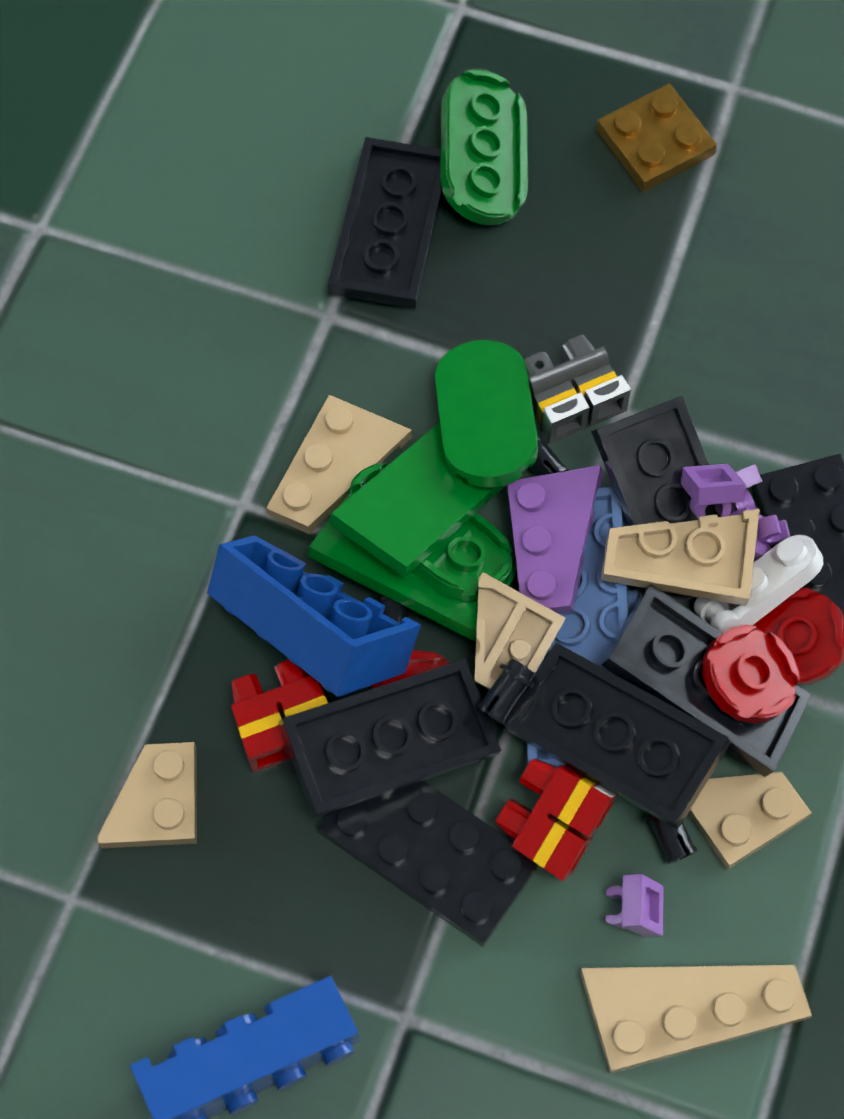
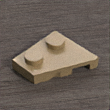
[474,572,566,704]
[98,742,197,848]
[688,772,812,870]

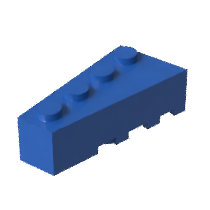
[207,535,421,697]
[130,976,361,1119]

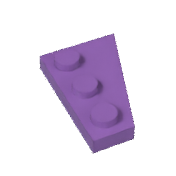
[508,465,603,614]

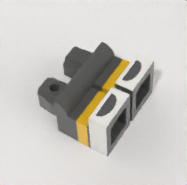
[524,335,631,444]

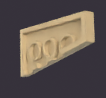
[580,965,812,1074]

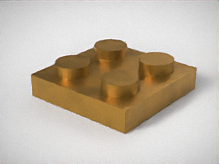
[596,83,717,192]

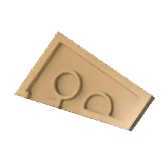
[266,395,412,534]
[601,509,760,605]

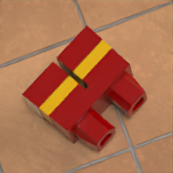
[231,660,328,773]
[495,758,618,881]

